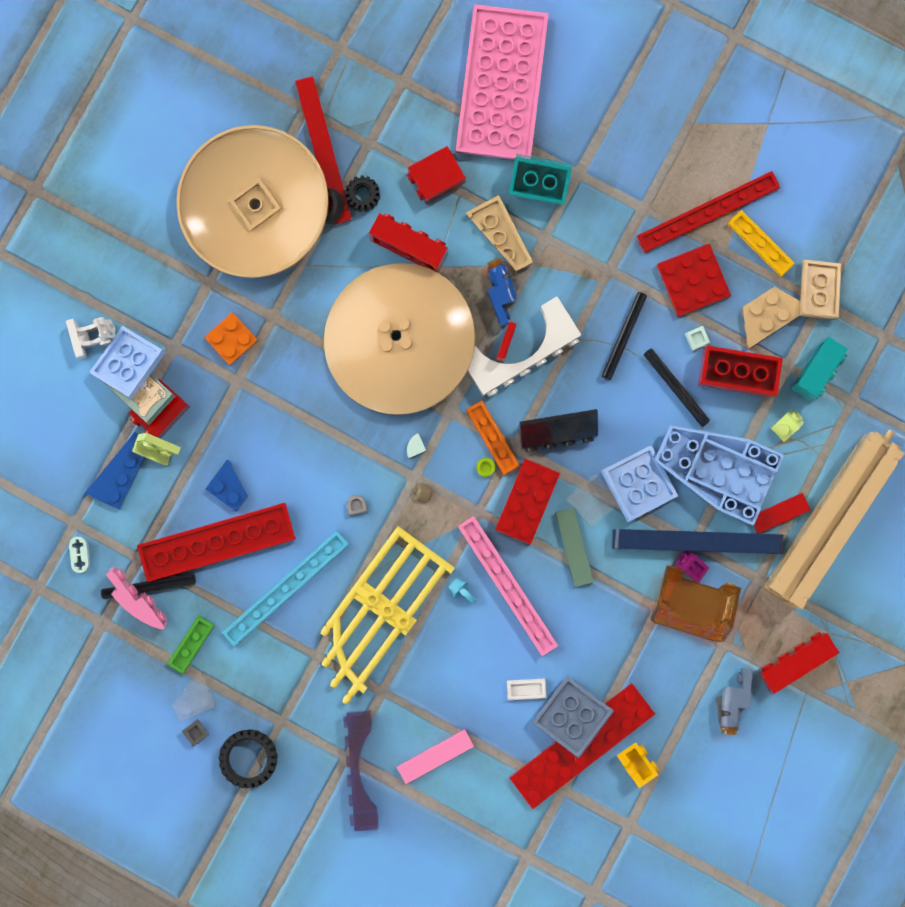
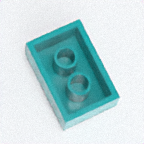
[509,153,572,205]
[791,336,848,402]

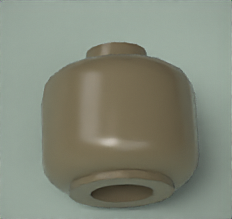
[412,483,433,503]

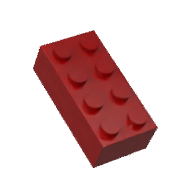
[369,213,448,273]
[698,345,783,398]
[495,458,560,545]

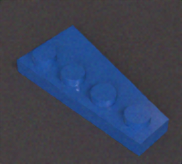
[84,432,145,510]

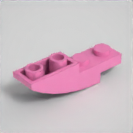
[106,566,167,630]

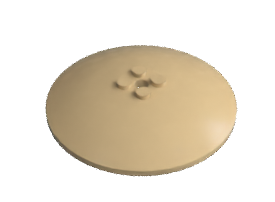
[176,125,329,278]
[324,263,475,415]

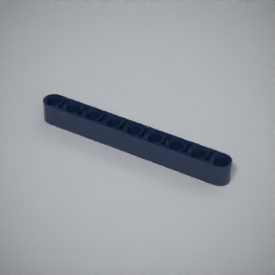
[612,529,784,554]

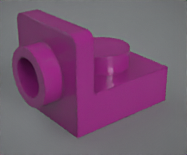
[674,551,710,583]

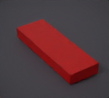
[754,493,810,533]

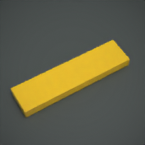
[727,210,795,278]

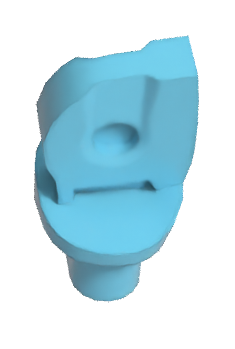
[448,577,478,604]

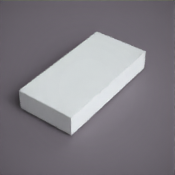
[507,678,546,700]

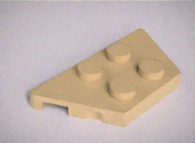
[742,286,800,349]

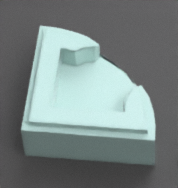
[407,433,426,458]

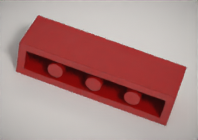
[758,631,840,694]

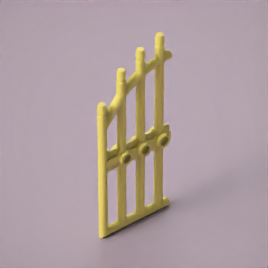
[320,526,455,705]

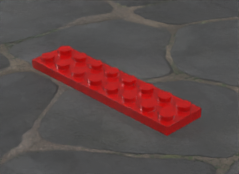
[137,503,296,582]
[509,683,655,809]

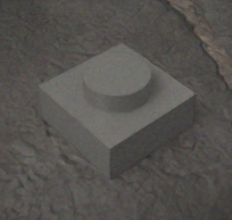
[182,719,210,747]

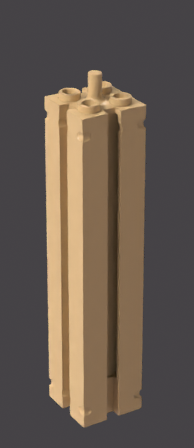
[763,429,905,609]

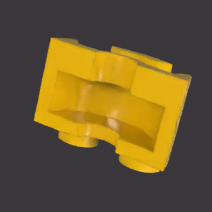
[617,742,659,788]

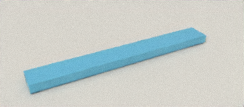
[222,530,350,647]

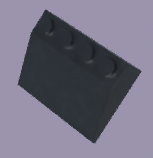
[518,409,598,452]

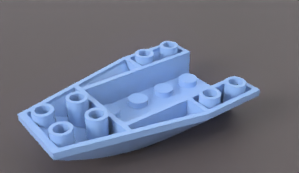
[654,425,785,526]

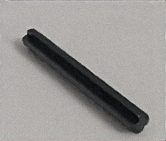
[602,292,647,380]
[644,348,710,427]
[101,574,196,599]

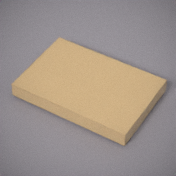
[800,259,841,320]

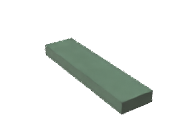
[555,508,594,587]

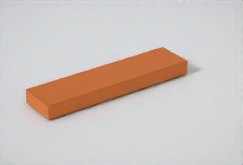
[466,400,520,476]

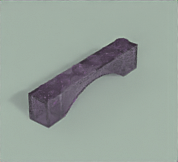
[343,710,379,831]

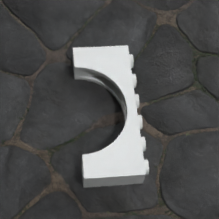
[467,297,581,397]

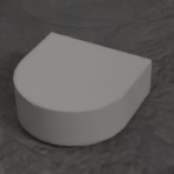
[347,495,368,516]

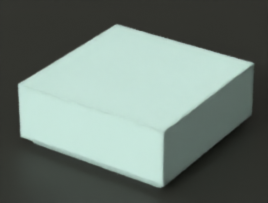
[685,326,710,351]

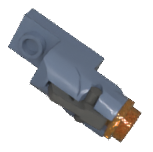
[716,668,752,735]

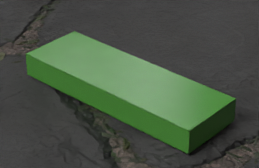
[167,615,215,674]

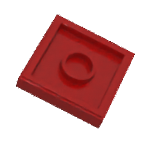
[496,321,516,363]

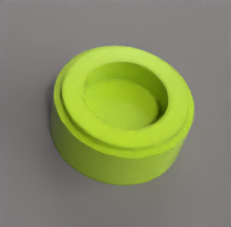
[476,458,495,477]

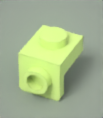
[771,409,804,442]

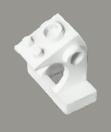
[66,317,116,360]

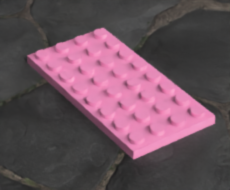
[456,5,549,160]

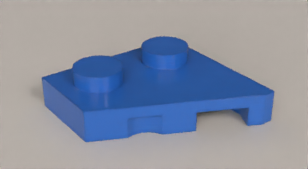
[205,460,248,512]

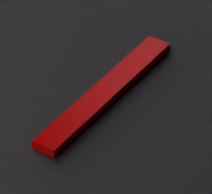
[295,76,352,225]
[636,171,781,254]

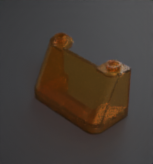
[651,565,741,642]

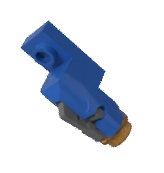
[487,258,519,328]

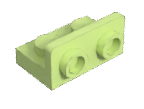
[132,433,181,465]

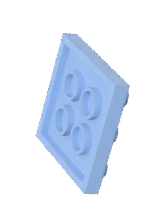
[89,326,165,400]
[601,445,678,522]

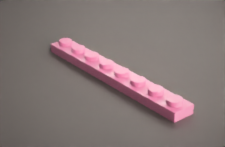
[458,516,558,656]

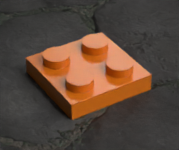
[204,312,258,366]

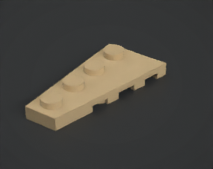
[466,195,534,272]

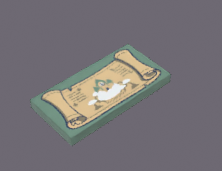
[105,374,175,425]

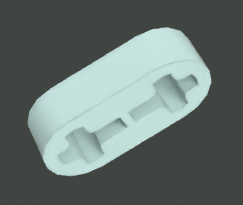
[69,537,90,573]

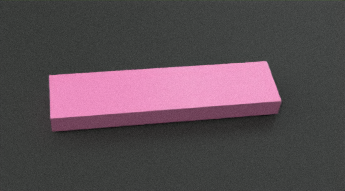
[397,729,474,784]

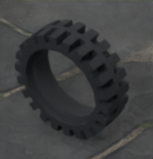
[219,729,278,789]

